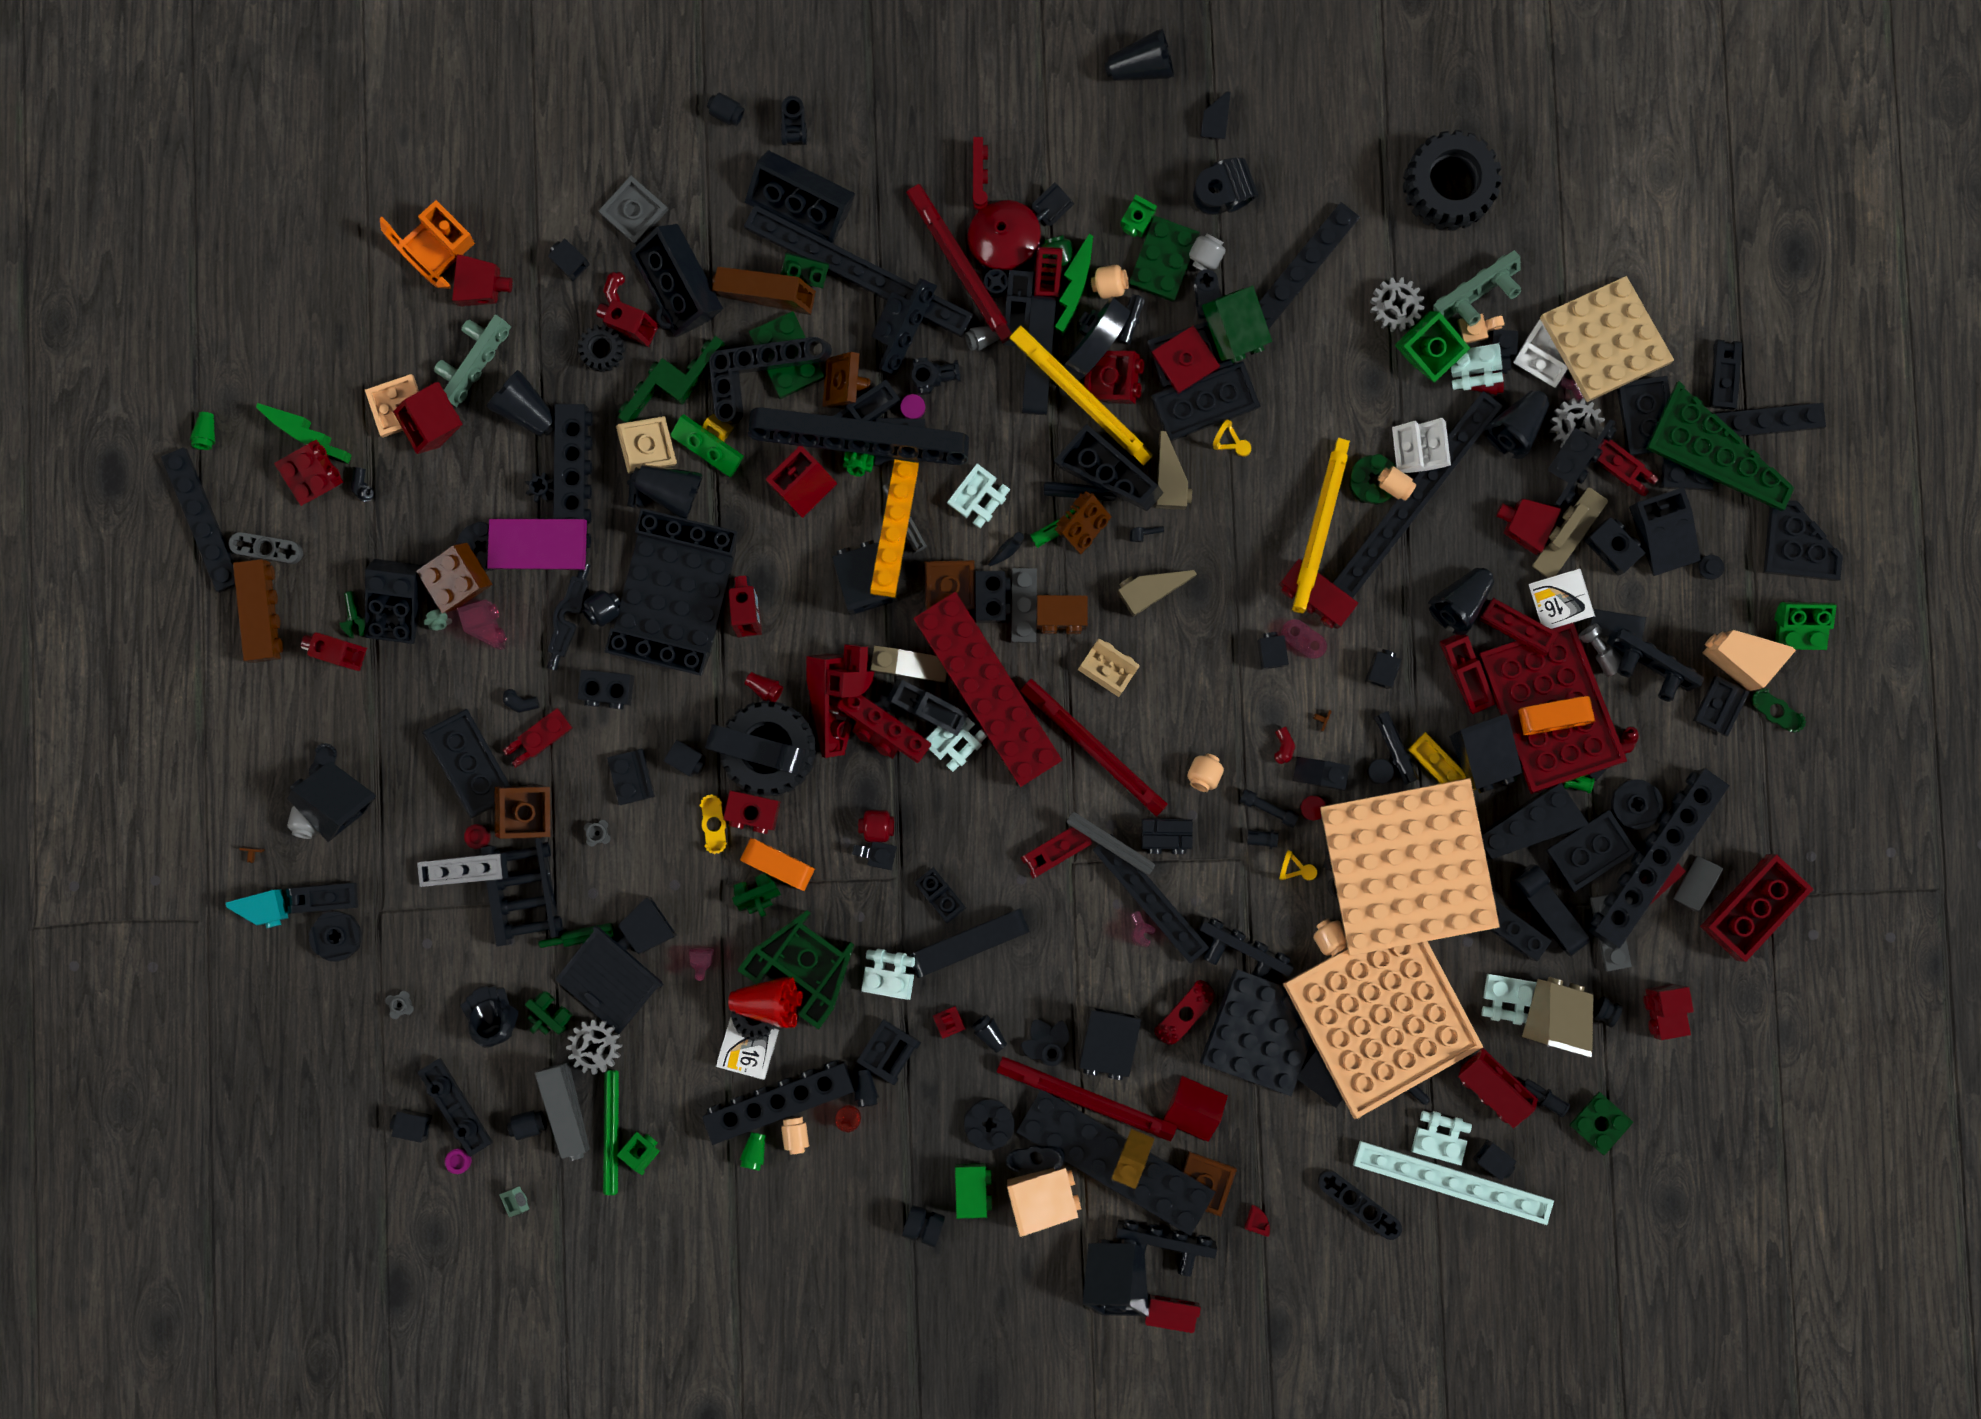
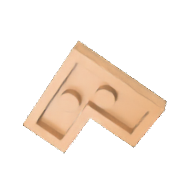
[365,374,419,437]

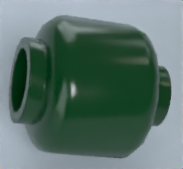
[1041,235,1074,272]

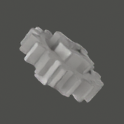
[1370,277,1424,332]
[1549,398,1605,448]
[566,1019,622,1074]

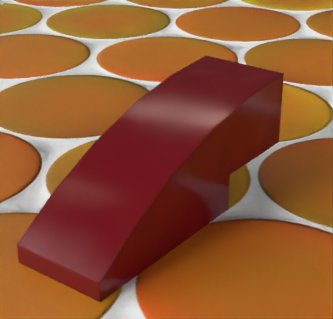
[1439,634,1495,714]

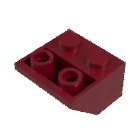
[393,382,463,454]
[765,446,837,518]

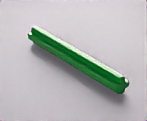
[603,1070,619,1196]

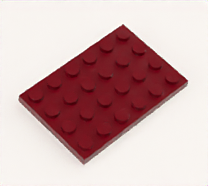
[1478,623,1627,794]

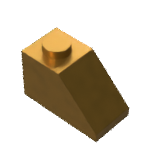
[1112,1128,1155,1189]

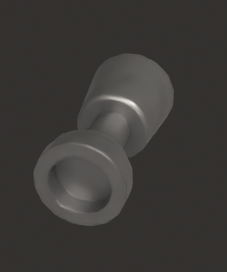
[1579,623,1623,677]

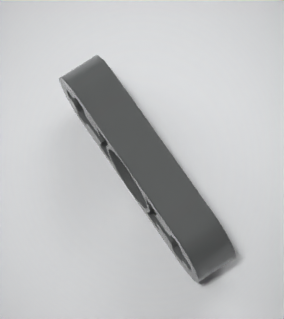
[229,532,303,564]

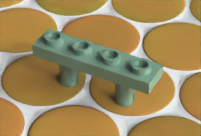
[1434,250,1521,327]
[434,314,511,407]

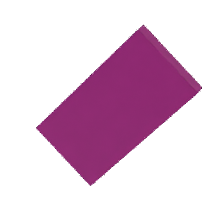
[487,519,587,570]

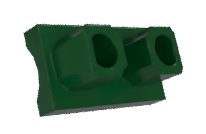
[780,253,829,289]
[732,873,781,917]
[525,991,573,1036]

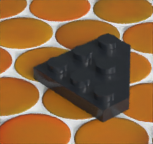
[1763,500,1843,581]

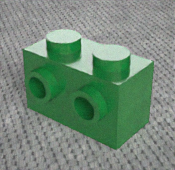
[955,1163,992,1219]

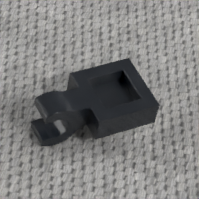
[1491,329,1518,374]
[852,842,897,871]

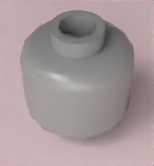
[1189,233,1225,270]
[288,806,319,839]

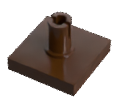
[822,352,870,408]

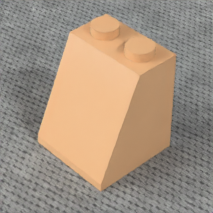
[1703,630,1796,691]
[1007,1165,1081,1237]

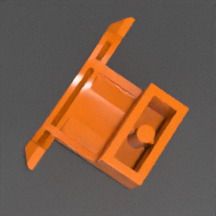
[380,200,475,289]

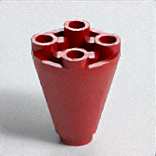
[728,977,803,1028]

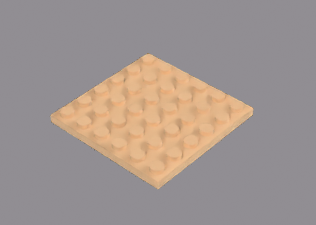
[1320,778,1500,956]
[1283,941,1483,1119]

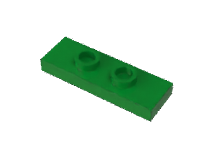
[670,414,744,477]

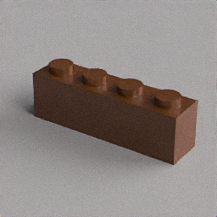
[233,559,283,663]

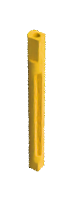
[1009,325,1153,466]
[1292,438,1350,613]

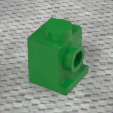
[1120,195,1157,238]
[617,1132,660,1175]

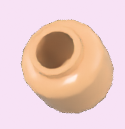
[1091,265,1129,299]
[1187,754,1224,792]
[1313,919,1347,956]

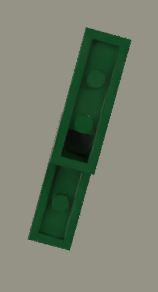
[618,336,726,423]

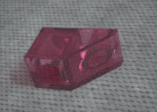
[457,599,506,650]

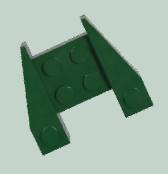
[737,910,855,1030]

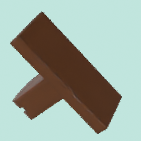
[1313,710,1332,732]
[239,846,264,863]

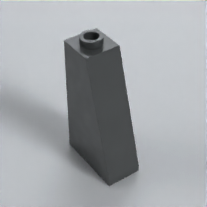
[535,1062,590,1161]

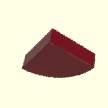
[1244,1204,1270,1237]

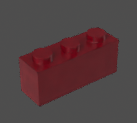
[1278,559,1358,629]
[1458,1048,1538,1128]

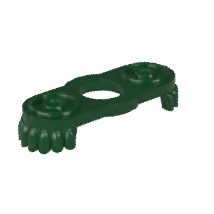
[1751,688,1806,733]

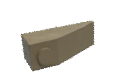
[1156,431,1192,510]
[1117,570,1197,617]
[871,646,947,683]

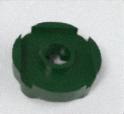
[1349,454,1396,505]

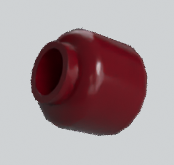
[858,810,894,842]

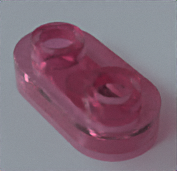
[1281,619,1327,659]

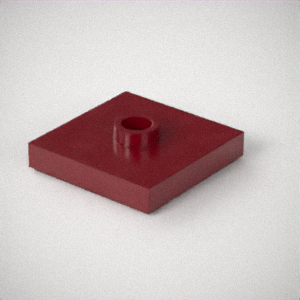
[1152,325,1220,394]

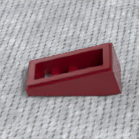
[1033,247,1063,297]

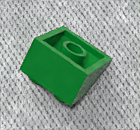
[1395,311,1471,382]

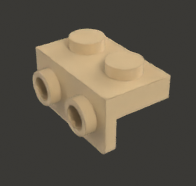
[1078,639,1140,697]

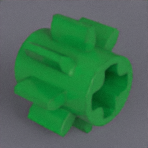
[843,452,874,477]

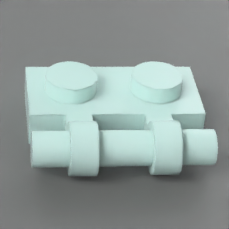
[1451,343,1504,391]
[947,464,1010,529]
[926,717,987,772]
[862,949,915,1000]
[1481,974,1537,1025]
[1411,1111,1472,1165]

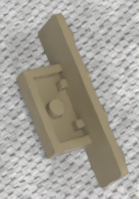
[1532,487,1608,578]

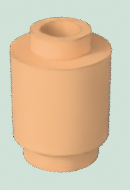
[1377,466,1416,501]
[781,1116,809,1154]

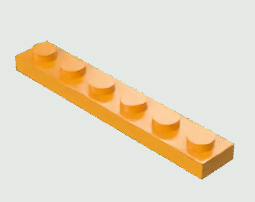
[870,459,919,598]

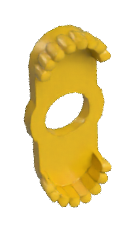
[700,794,727,854]

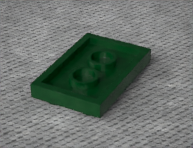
[1129,215,1200,302]
[749,311,825,399]

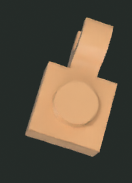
[1457,314,1505,344]

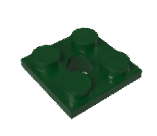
[1569,1091,1634,1156]

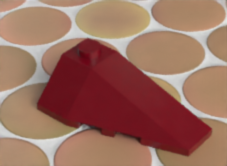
[806,654,852,758]

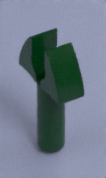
[339,591,365,638]

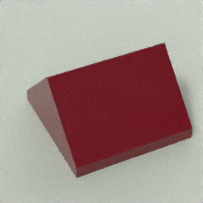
[1163,1076,1228,1142]

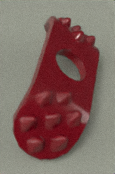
[1154,980,1215,1045]

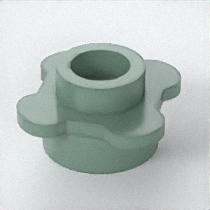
[424,609,452,631]

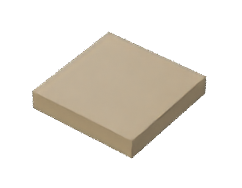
[616,416,677,474]

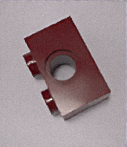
[723,791,781,834]

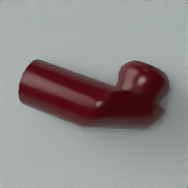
[603,272,625,305]
[1274,726,1295,764]
[1620,727,1639,754]

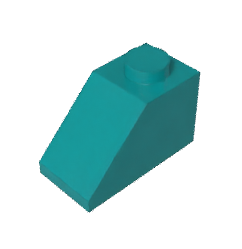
[226,889,288,929]

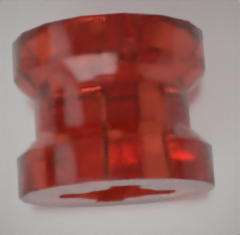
[835,1105,861,1132]

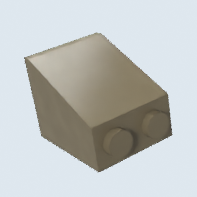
[1522,977,1593,1057]

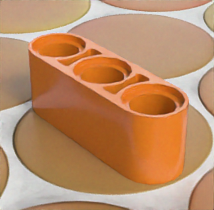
[1518,696,1595,735]
[740,838,815,891]

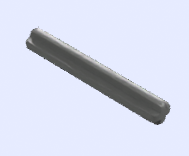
[1067,812,1155,875]

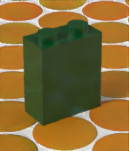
[1202,285,1273,363]

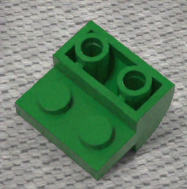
[1774,602,1837,650]

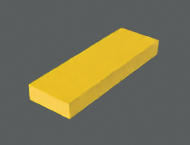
[1407,732,1466,784]

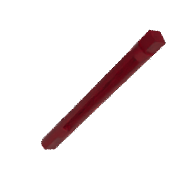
[906,184,1012,344]
[1020,678,1168,817]
[996,1056,1177,1142]

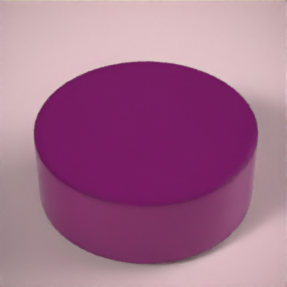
[901,394,925,419]
[445,1148,472,1174]

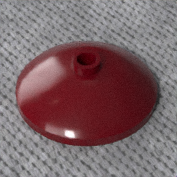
[968,200,1041,270]

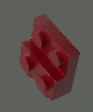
[1084,351,1144,404]
[274,439,343,506]

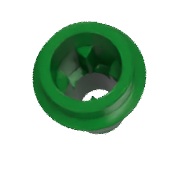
[190,412,215,450]
[739,1132,765,1171]

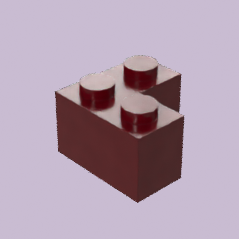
[1644,984,1694,1040]

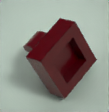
[933,1005,965,1039]

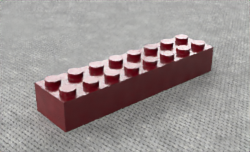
[913,592,1063,787]

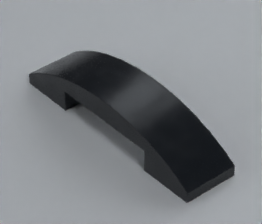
[1059,296,1131,381]

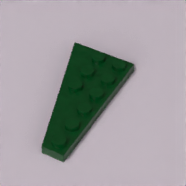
[1646,381,1795,511]

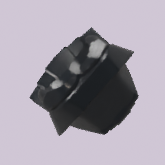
[460,985,519,1048]

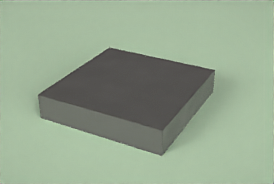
[599,176,668,245]

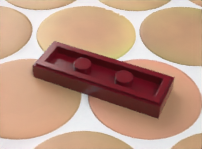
[1480,598,1559,656]

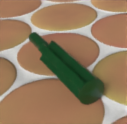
[538,923,615,948]

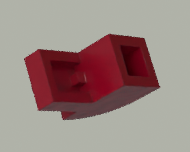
[826,644,874,697]

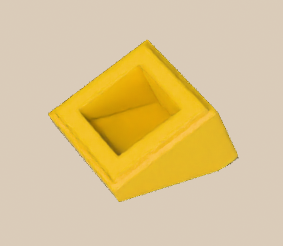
[702,414,733,442]

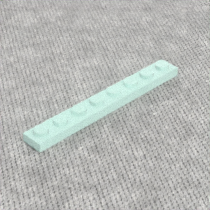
[1353,1141,1554,1225]

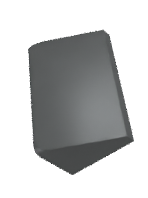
[1673,856,1723,911]

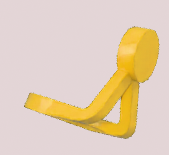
[1213,419,1251,457]
[1279,850,1317,880]

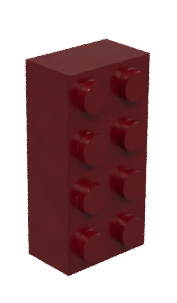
[1700,854,1813,962]

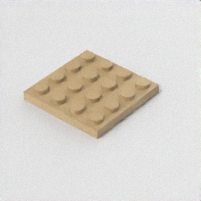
[1540,276,1674,402]

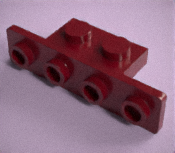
[837,695,932,763]

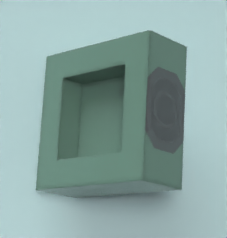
[499,1186,529,1218]

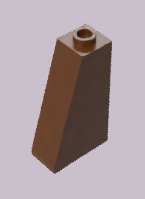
[712,266,816,315]

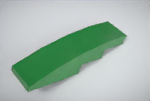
[1054,234,1093,337]
[256,403,352,464]

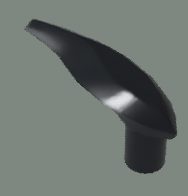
[987,532,1024,566]

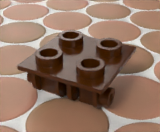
[1054,491,1112,554]

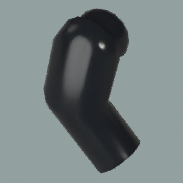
[351,467,374,502]
[503,689,540,713]

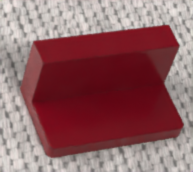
[1145,1294,1201,1333]

